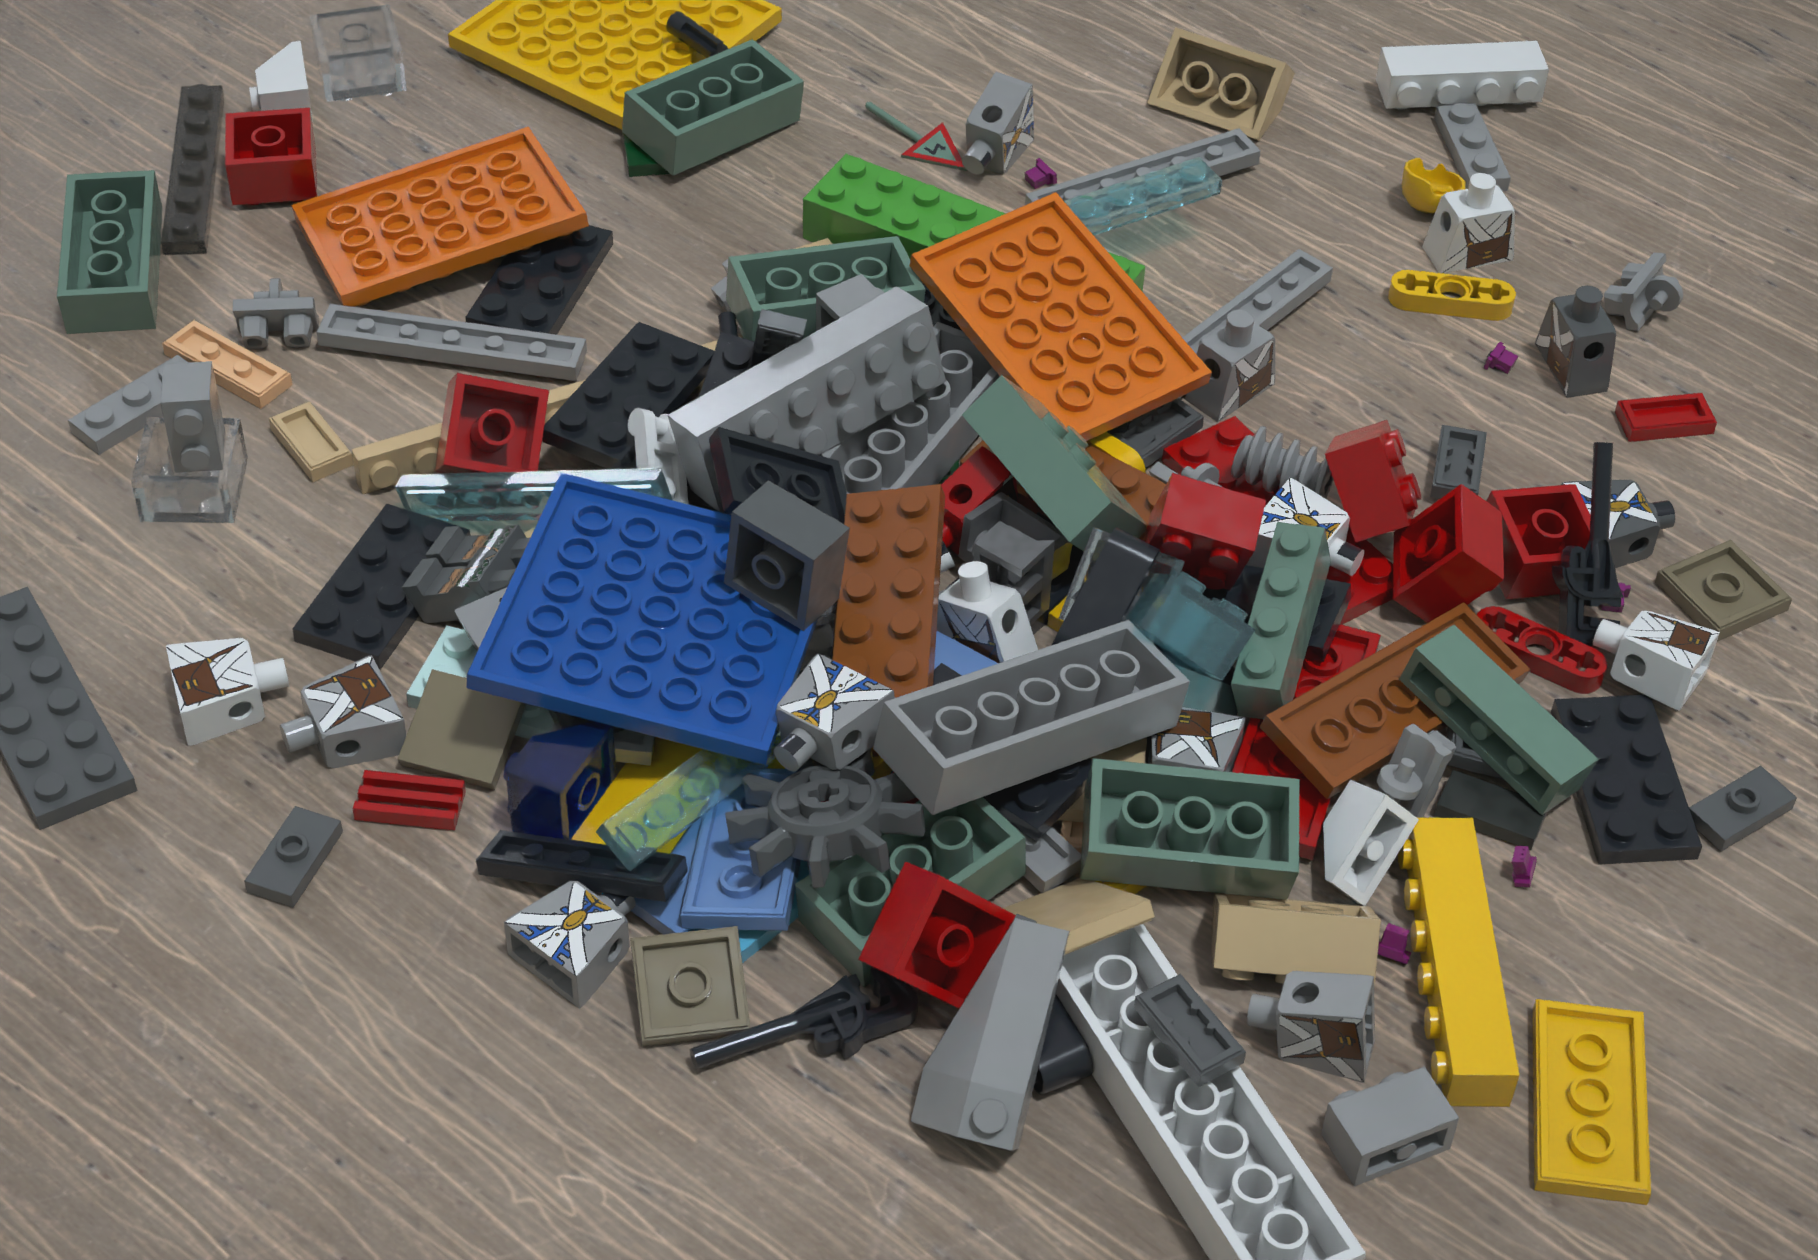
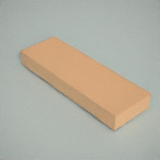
[162,320,293,409]

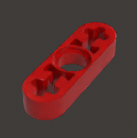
[1476,606,1607,694]

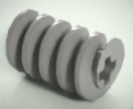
[1231,426,1333,499]

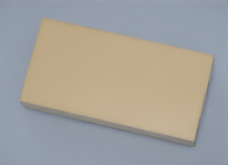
[269,401,354,482]

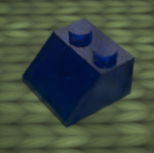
[504,721,617,840]

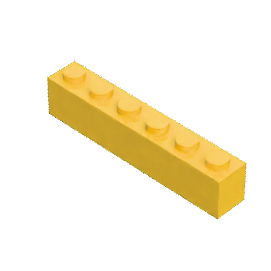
[1398,818,1519,1107]

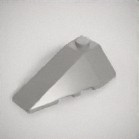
[911,918,1070,1151]

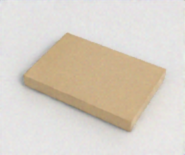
[1003,878,1155,955]

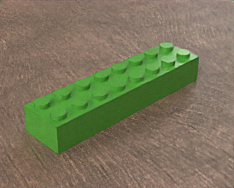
[803,154,1145,292]

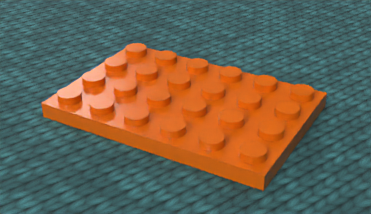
[291,126,589,307]
[909,192,1212,441]

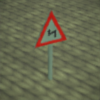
[865,102,967,171]

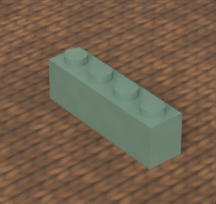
[1231,522,1331,719]
[1399,625,1599,815]

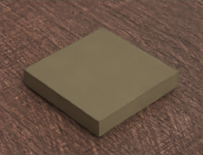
[1655,540,1792,642]
[398,669,526,790]
[631,926,751,1047]

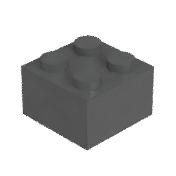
[724,480,850,631]

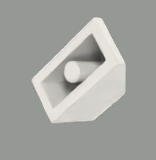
[249,41,313,122]
[1323,780,1419,906]

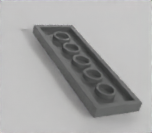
[0,587,137,830]

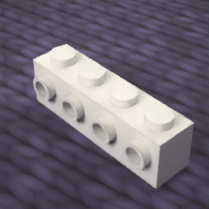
[1376,41,1549,109]

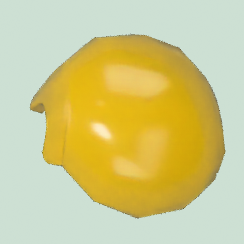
[1402,158,1466,213]

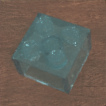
[1124,571,1255,680]

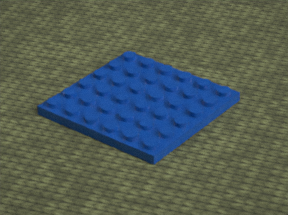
[466,473,818,765]

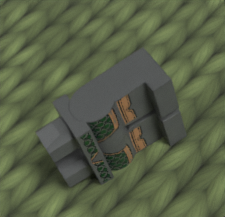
[402,524,530,623]

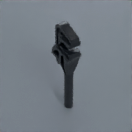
[1552,442,1623,646]
[690,968,918,1069]

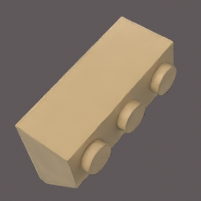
[1147,27,1295,141]
[1211,893,1381,984]

